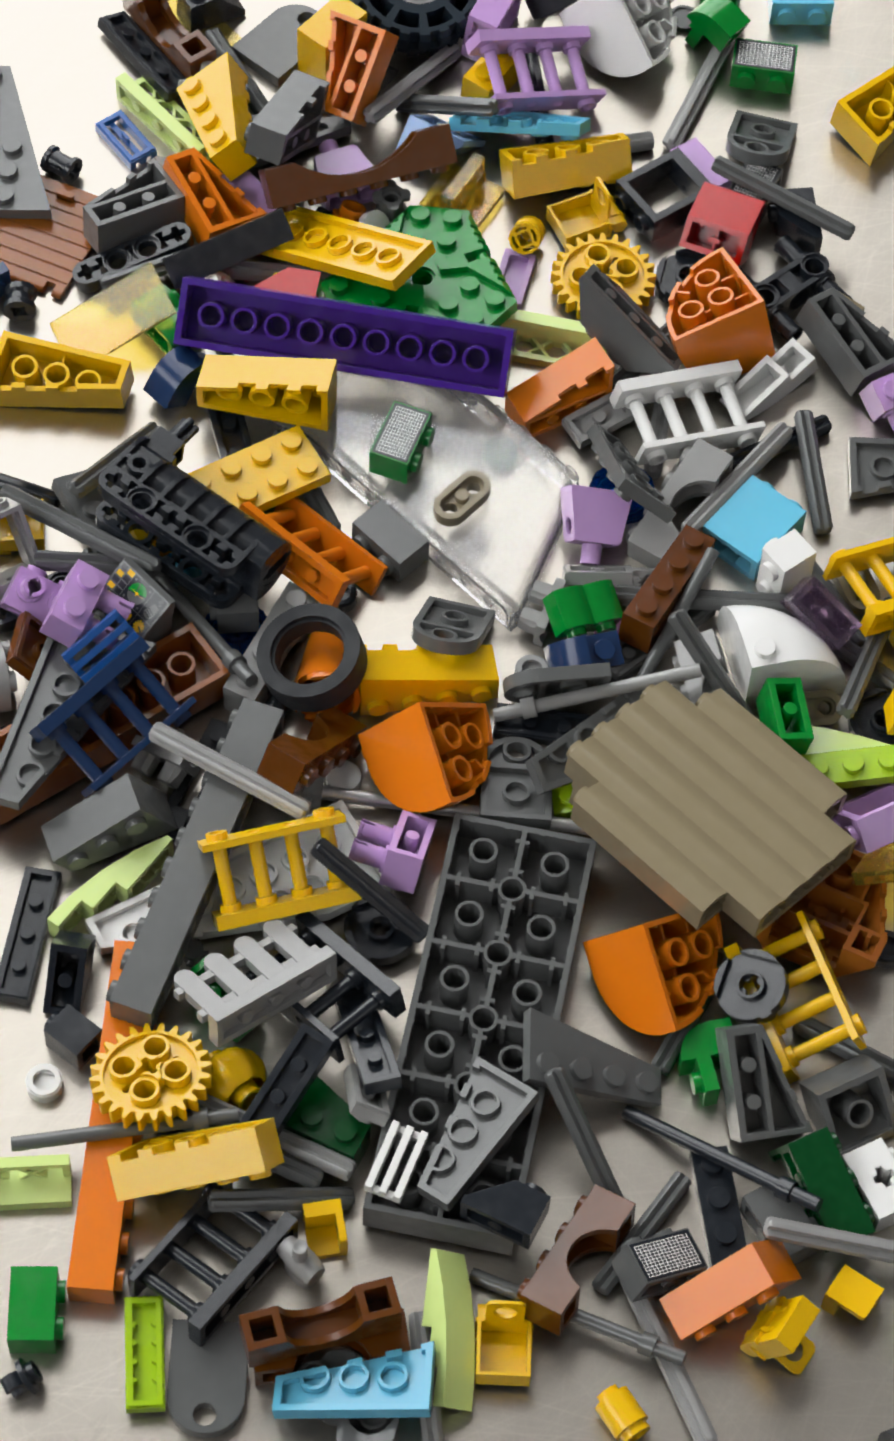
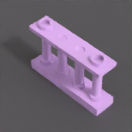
[465,26,607,116]

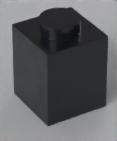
[43,1004,102,1071]

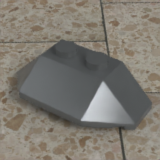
[579,264,682,374]

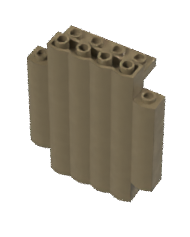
[564,680,856,938]

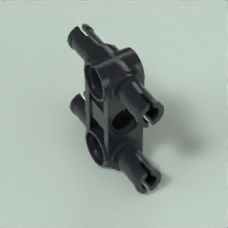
[738,235,853,343]

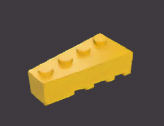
[176,52,257,182]
[830,66,894,166]
[499,133,632,199]
[0,330,134,409]
[196,355,337,431]
[359,644,499,716]
[107,1117,285,1202]

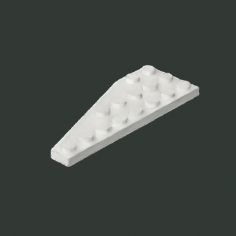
[85,799,393,955]

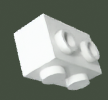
[756,529,817,594]

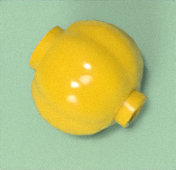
[207,1047,267,1111]

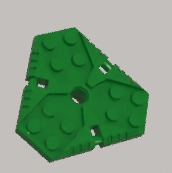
[321,205,517,326]

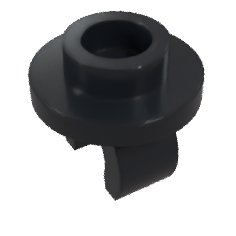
[0,1358,43,1398]

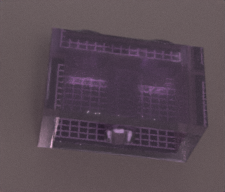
[780,576,862,650]

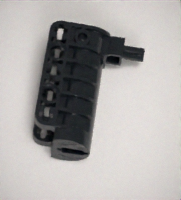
[95,417,292,609]

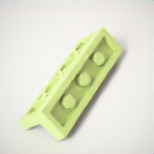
[115,72,214,164]
[501,309,607,367]
[0,1154,73,1211]

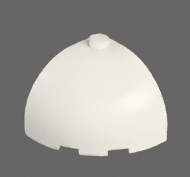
[559,0,677,77]
[717,605,846,710]

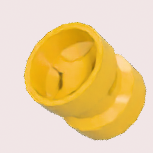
[509,215,546,255]

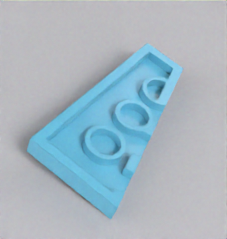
[449,111,591,140]
[272,1341,436,1419]

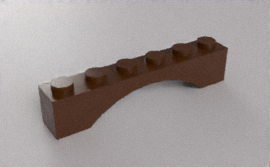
[258,124,458,213]

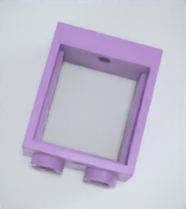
[461,0,522,62]
[832,783,894,854]

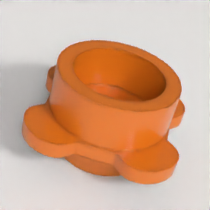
[332,200,366,222]

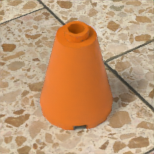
[294,632,361,722]

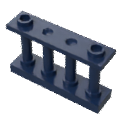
[29,636,197,798]

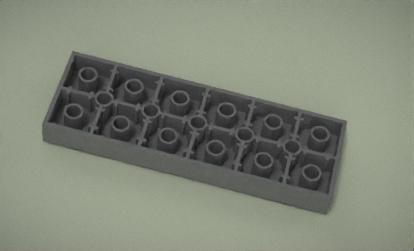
[363,813,597,1256]

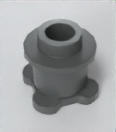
[372,180,411,223]

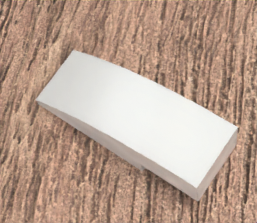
[719,337,818,421]

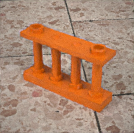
[239,497,388,608]

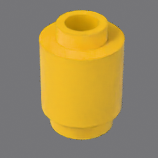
[595,1384,651,1441]

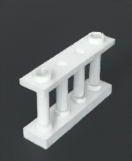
[609,359,766,466]

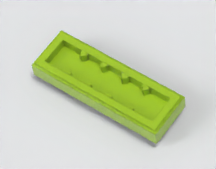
[124,1296,166,1414]

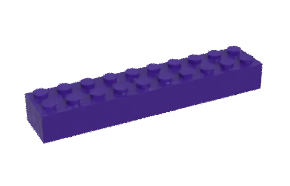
[173,276,517,398]

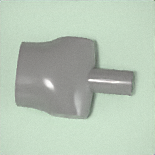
[276,1235,325,1289]

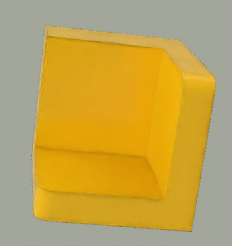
[303,1198,348,1259]
[820,1264,884,1320]

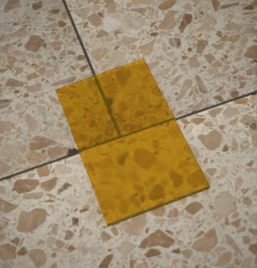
[50,262,177,355]

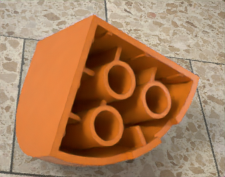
[666,247,775,375]
[358,702,493,813]
[583,913,723,1035]

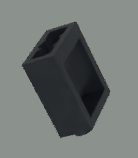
[614,147,710,242]

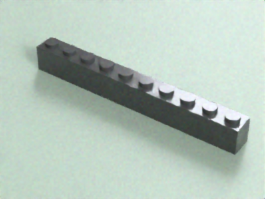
[106,698,284,1030]

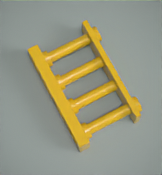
[822,537,894,637]
[197,806,361,932]
[723,910,868,1084]

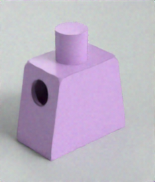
[314,139,381,213]
[561,484,632,565]

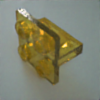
[419,152,505,228]

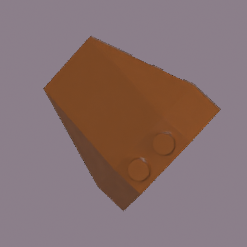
[756,849,887,977]

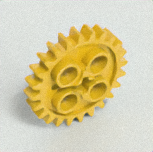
[550,232,656,320]
[89,1023,213,1132]

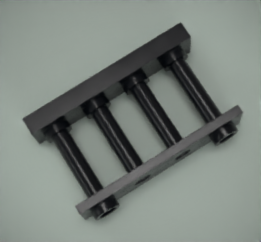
[241,912,406,1063]
[128,1182,298,1347]

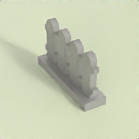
[173,920,337,1048]

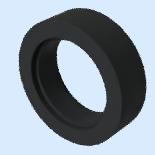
[256,603,367,712]

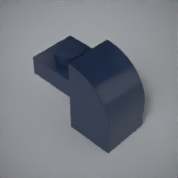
[143,345,206,409]
[543,630,625,668]

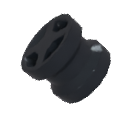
[3,281,37,321]

